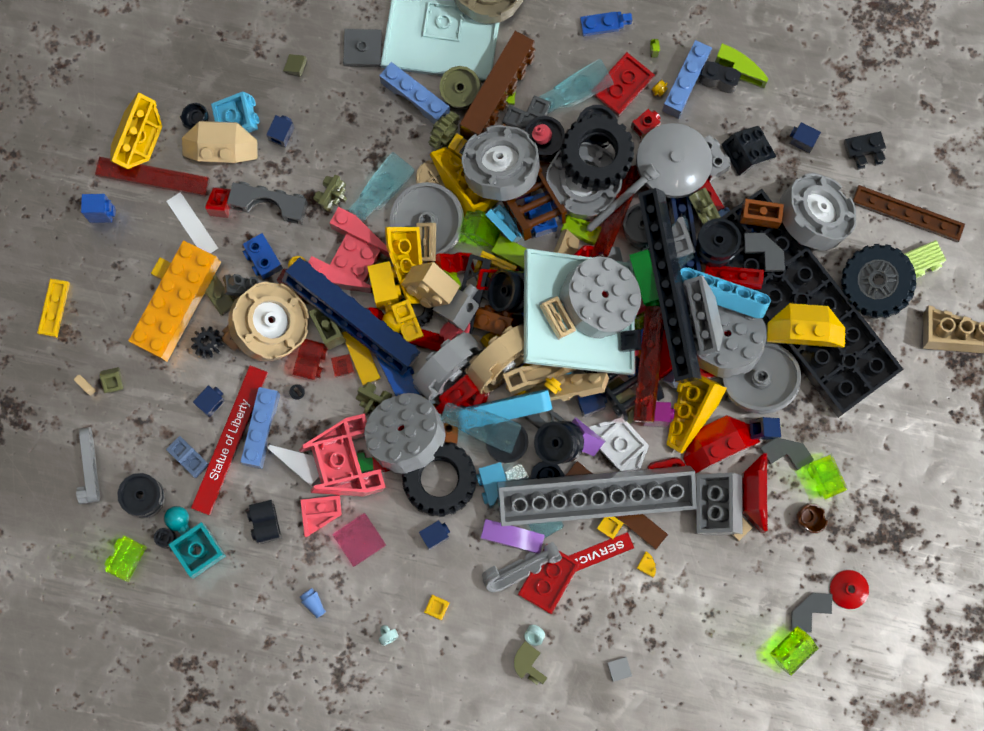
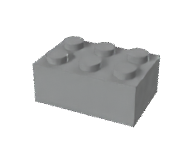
[697,473,743,535]

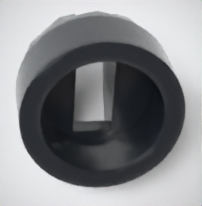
[289,384,305,400]

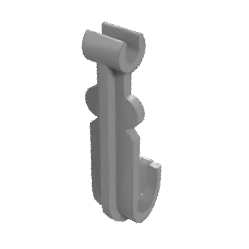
[482,542,562,592]

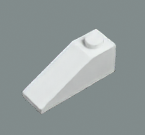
[267,445,320,487]

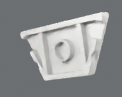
[589,417,649,472]

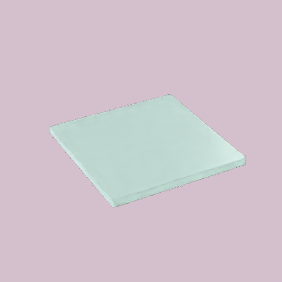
[380,0,500,82]
[524,249,635,376]

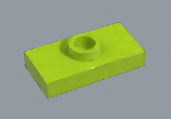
[560,215,603,246]

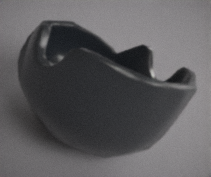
[180,103,209,130]

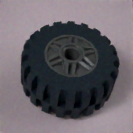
[841,243,917,319]

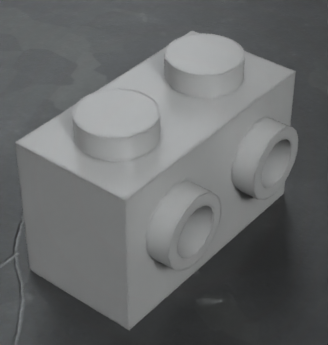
[704,135,731,182]

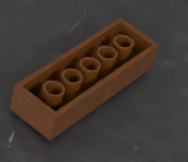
[460,31,536,140]

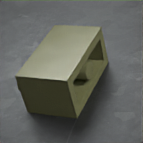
[309,308,346,350]

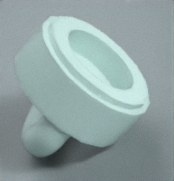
[378,625,399,646]
[524,625,545,646]

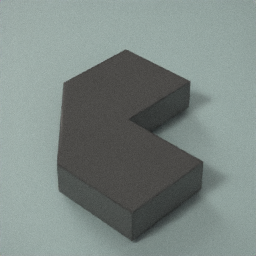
[502,95,552,129]
[744,233,785,272]
[760,438,814,470]
[791,593,832,633]

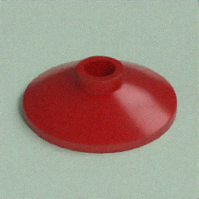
[830,570,869,609]

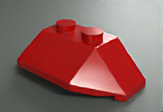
[683,415,760,474]
[741,453,768,533]

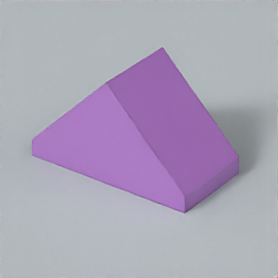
[572,417,606,456]

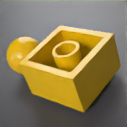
[367,261,404,333]

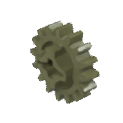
[428,111,460,149]

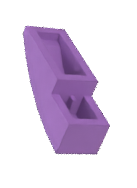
[481,519,545,554]

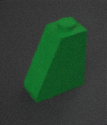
[629,249,660,310]

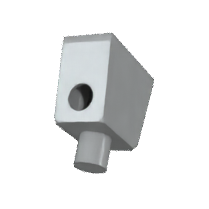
[433,283,479,331]

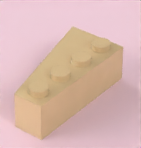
[923,305,984,353]

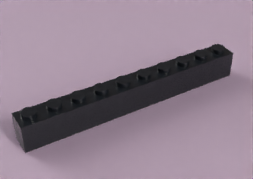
[638,188,702,383]

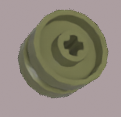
[439,66,482,110]

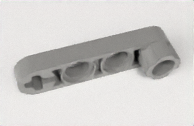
[76,427,100,504]

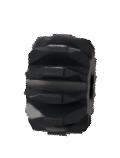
[191,326,224,359]

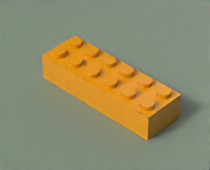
[128,240,221,362]

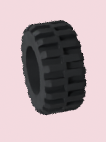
[560,114,634,191]
[402,441,476,517]

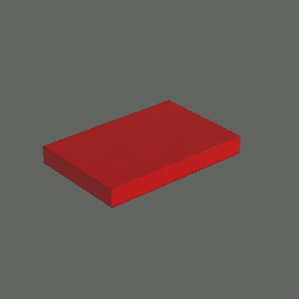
[591,52,655,117]
[517,544,580,614]

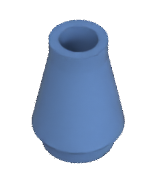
[299,588,326,618]

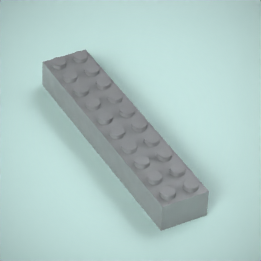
[497,466,697,526]

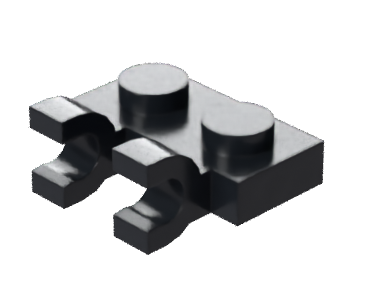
[844,131,886,170]

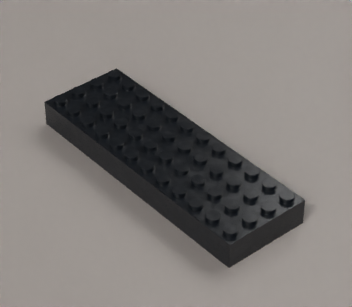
[721,188,904,418]

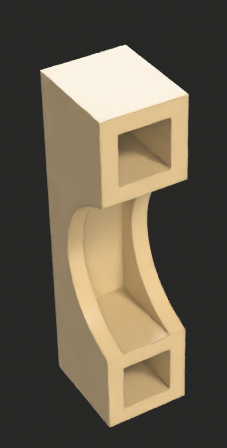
[503,364,577,395]

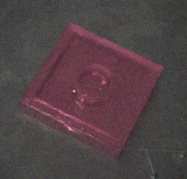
[332,513,387,567]

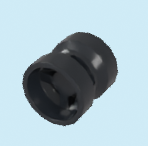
[154,528,177,549]

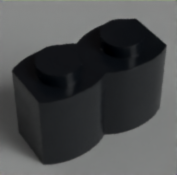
[699,61,741,93]
[247,499,282,544]

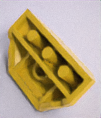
[110,92,162,169]
[767,303,845,348]

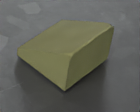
[283,54,307,77]
[99,367,123,393]

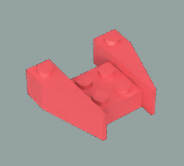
[308,207,390,293]
[299,413,386,497]

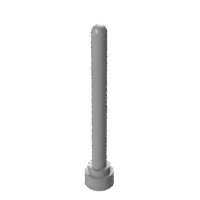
[587,163,661,232]

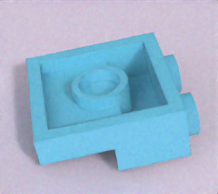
[211,91,260,133]
[485,204,522,242]

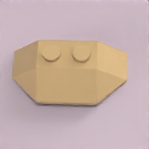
[182,121,258,163]

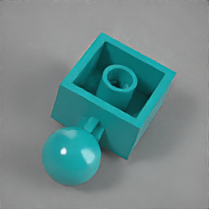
[164,506,226,579]

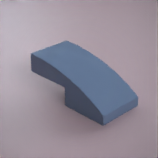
[166,436,209,478]

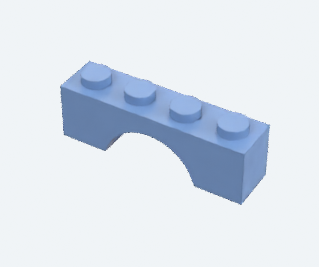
[662,40,712,119]
[379,62,450,124]
[241,387,280,469]

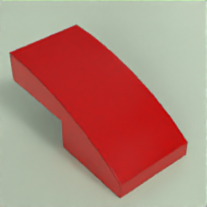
[435,252,475,274]

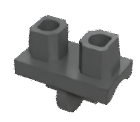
[222,274,259,299]

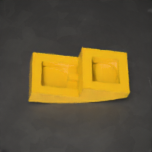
[391,299,424,342]

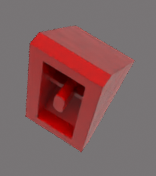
[205,187,231,218]

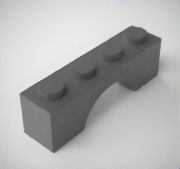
[227,181,308,225]

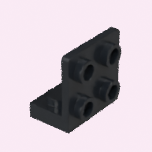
[721,126,776,176]

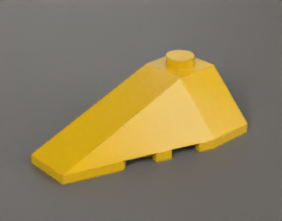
[430,147,499,222]
[385,227,422,304]
[666,375,727,454]

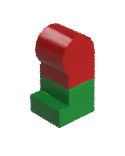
[357,453,390,473]

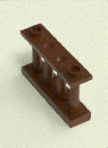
[502,166,567,241]

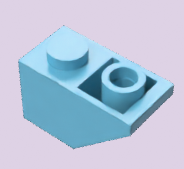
[476,462,507,508]

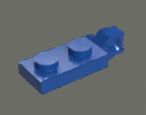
[580,11,633,36]

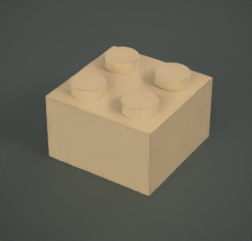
[401,262,460,308]

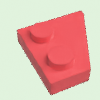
[301,495,342,537]

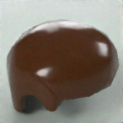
[796,503,828,533]

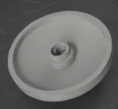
[636,123,712,198]
[390,182,464,257]
[723,342,801,414]

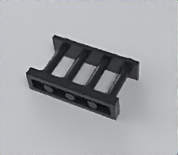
[584,356,664,421]

